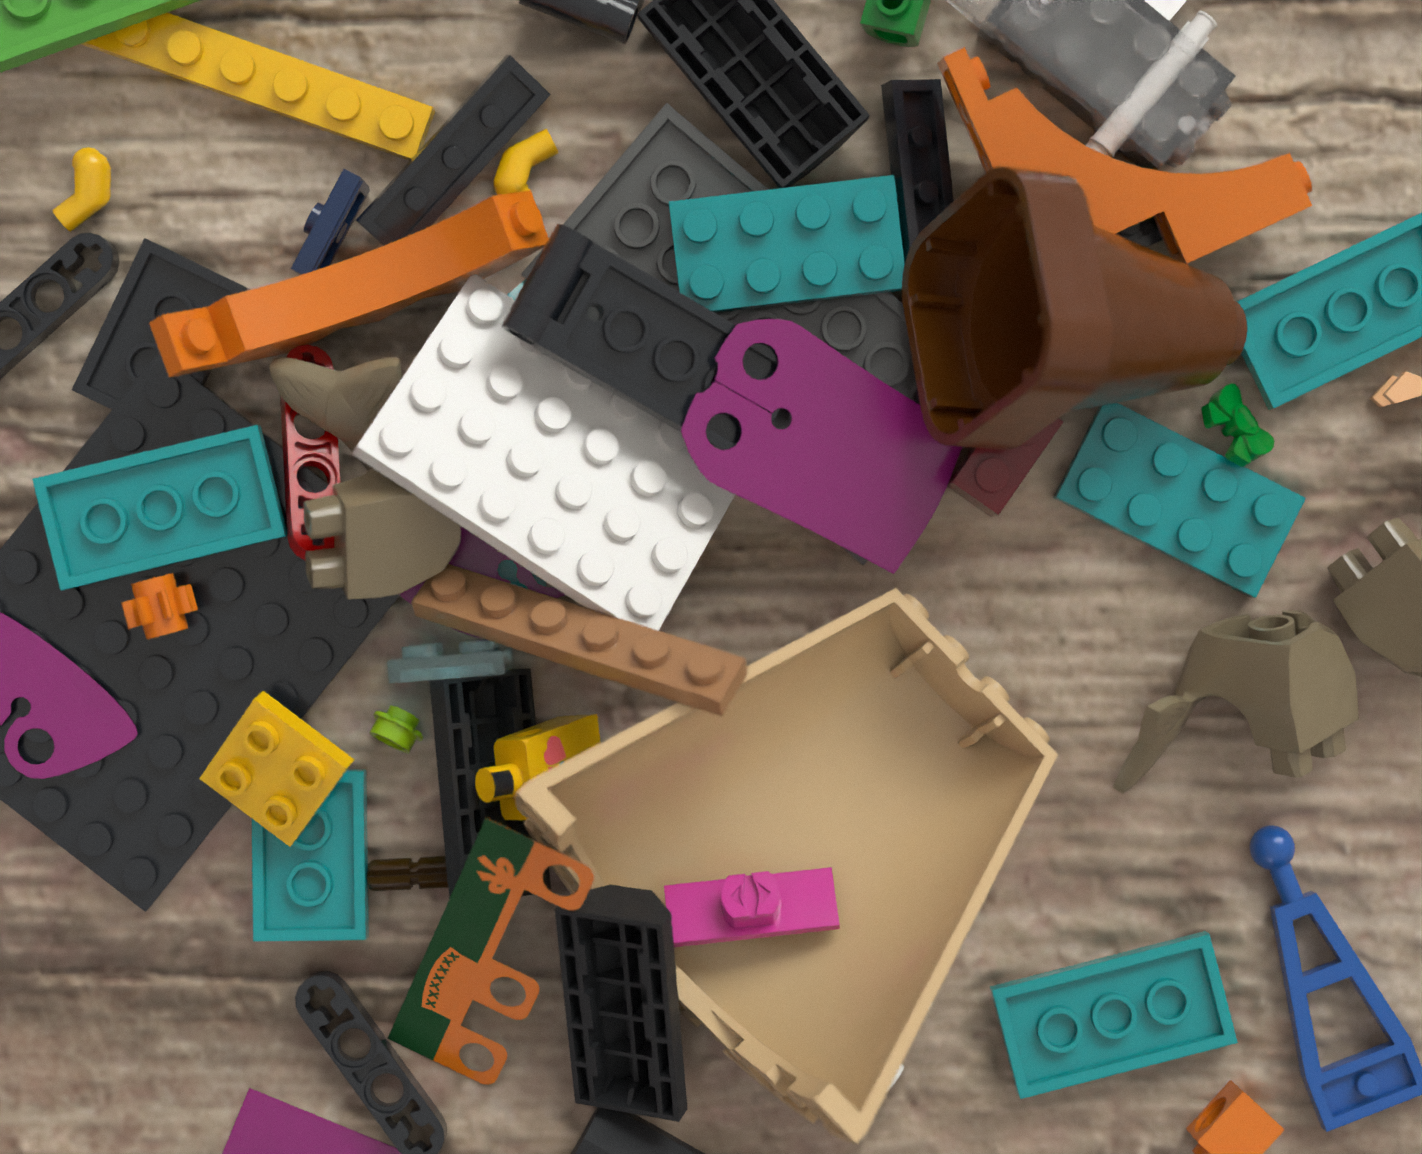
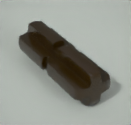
[367,856,448,891]

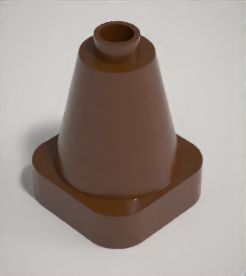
[902,166,1247,450]

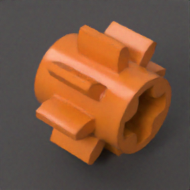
[121,573,198,640]

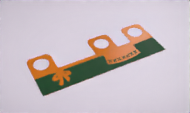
[387,818,594,1085]

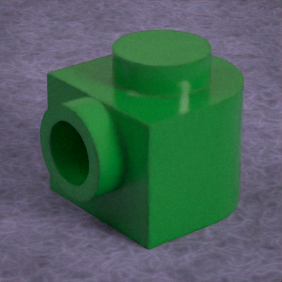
[860,0,931,47]

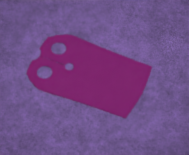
[681,319,962,574]

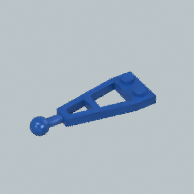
[1249,825,1422,1132]

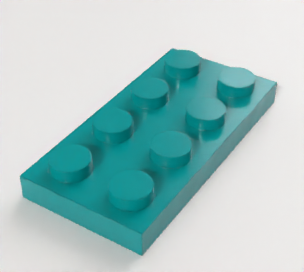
[669,175,905,313]
[1237,212,1422,410]
[1053,403,1306,598]
[32,425,287,590]
[990,931,1238,1099]

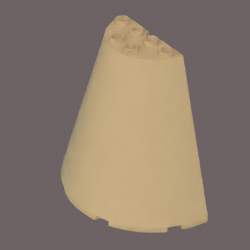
[515,588,1058,1144]

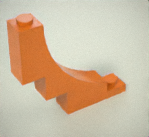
[937,47,1313,264]
[149,190,549,378]

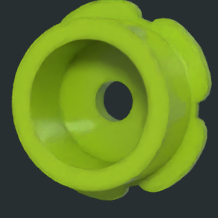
[369,705,424,753]

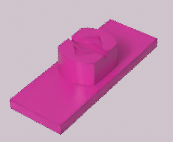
[664,867,840,947]

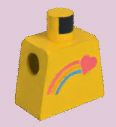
[475,714,601,821]

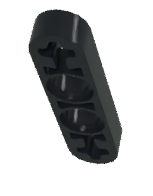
[0,232,120,379]
[295,971,447,1154]

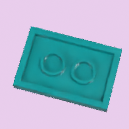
[251,769,369,942]

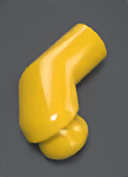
[493,128,559,195]
[52,147,111,232]

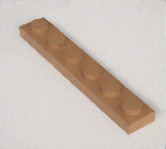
[411,564,748,717]

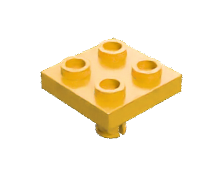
[199,691,355,847]

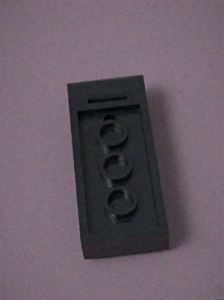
[501,224,781,450]

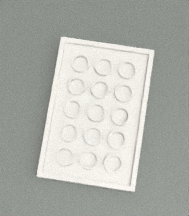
[352,274,735,630]

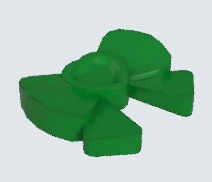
[1201,383,1275,467]

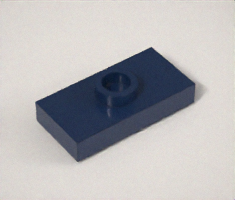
[291,169,370,275]

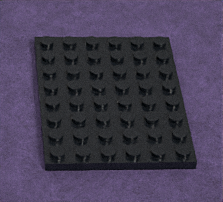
[0,351,400,912]

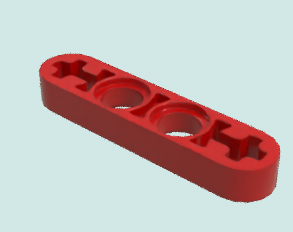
[280,345,341,561]

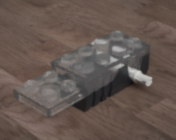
[946,0,1236,170]

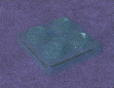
[387,639,514,683]

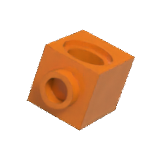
[1186,1080,1285,1154]

